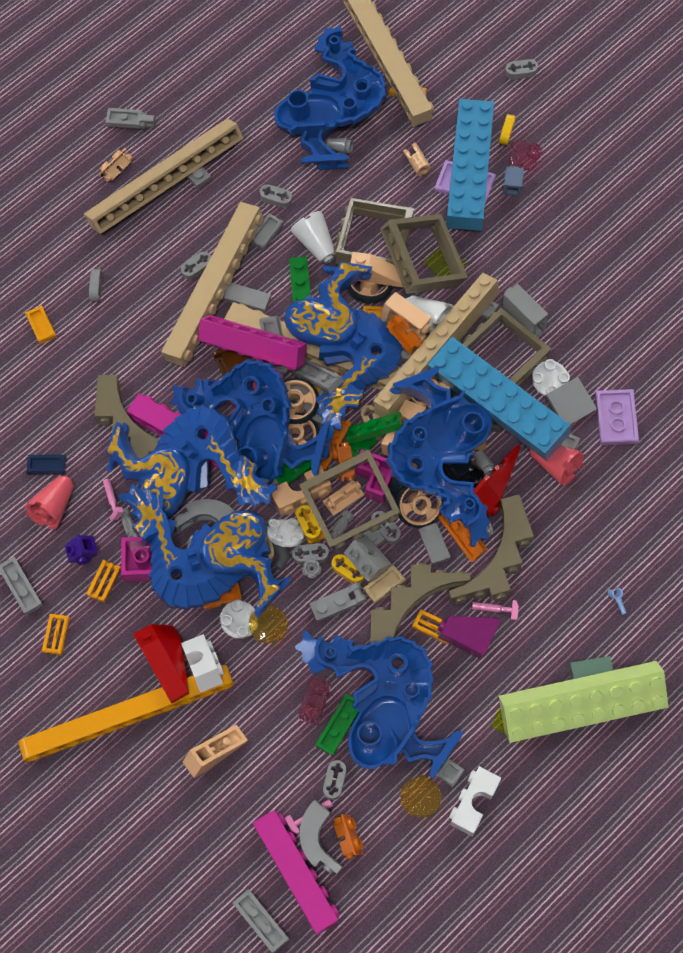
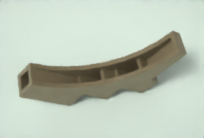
[95,375,159,459]
[448,494,534,605]
[371,562,470,643]

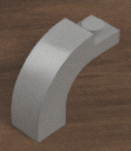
[174,499,235,534]
[300,800,344,874]

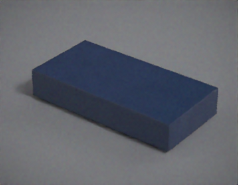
[26,455,67,475]

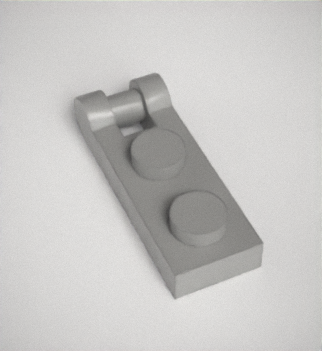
[309,582,367,623]

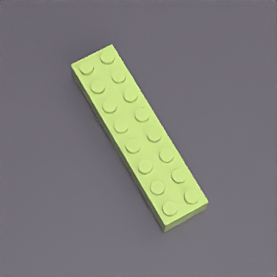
[499,661,669,743]

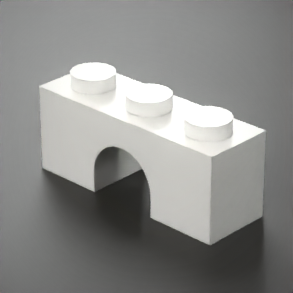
[181,634,224,693]
[449,766,501,837]

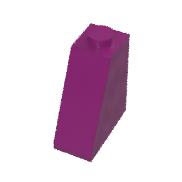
[437,616,501,659]

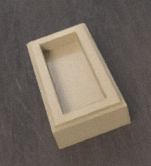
[363,565,406,605]

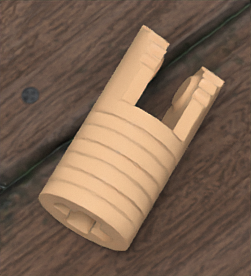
[403,143,431,176]

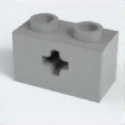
[344,536,392,582]

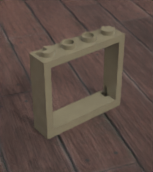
[333,198,414,265]
[380,214,468,294]
[463,308,551,386]
[299,450,401,550]

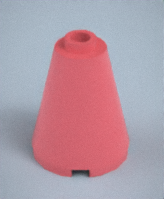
[529,445,584,486]
[24,476,74,529]

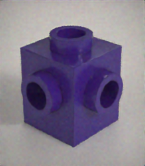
[65,535,98,565]

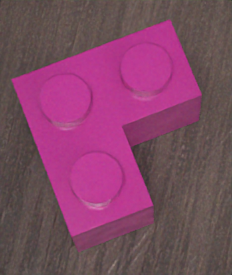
[354,449,392,504]

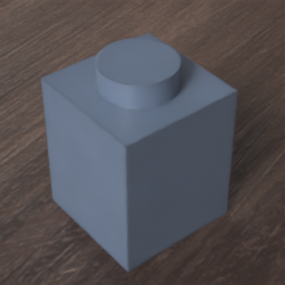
[503,166,524,196]

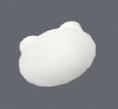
[532,359,570,396]
[267,518,304,547]
[220,600,259,639]

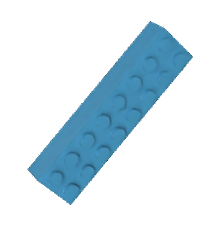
[447,99,494,231]
[427,337,571,461]

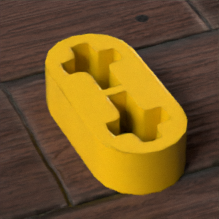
[499,114,516,146]
[296,505,322,541]
[332,554,365,584]

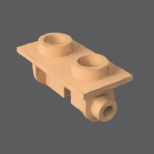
[99,148,133,182]
[322,480,365,516]

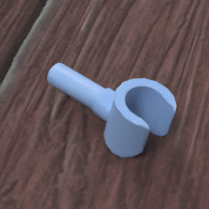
[608,587,626,615]

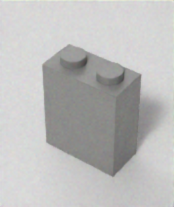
[502,284,548,337]

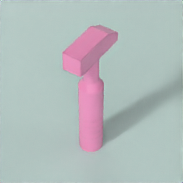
[103,479,124,520]
[472,600,519,621]
[285,799,333,835]

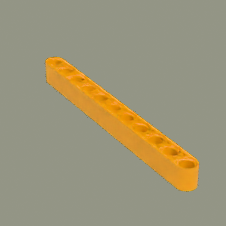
[18,665,234,762]

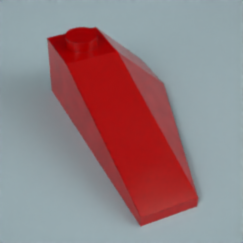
[473,445,521,519]
[133,624,190,704]

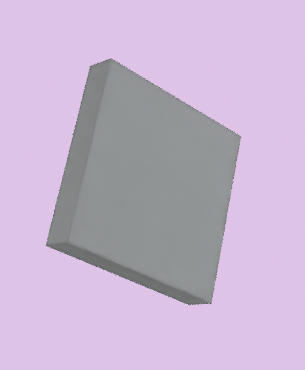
[545,377,597,425]

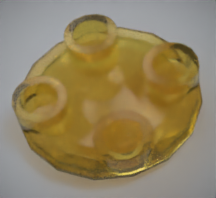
[249,606,288,643]
[400,775,441,818]

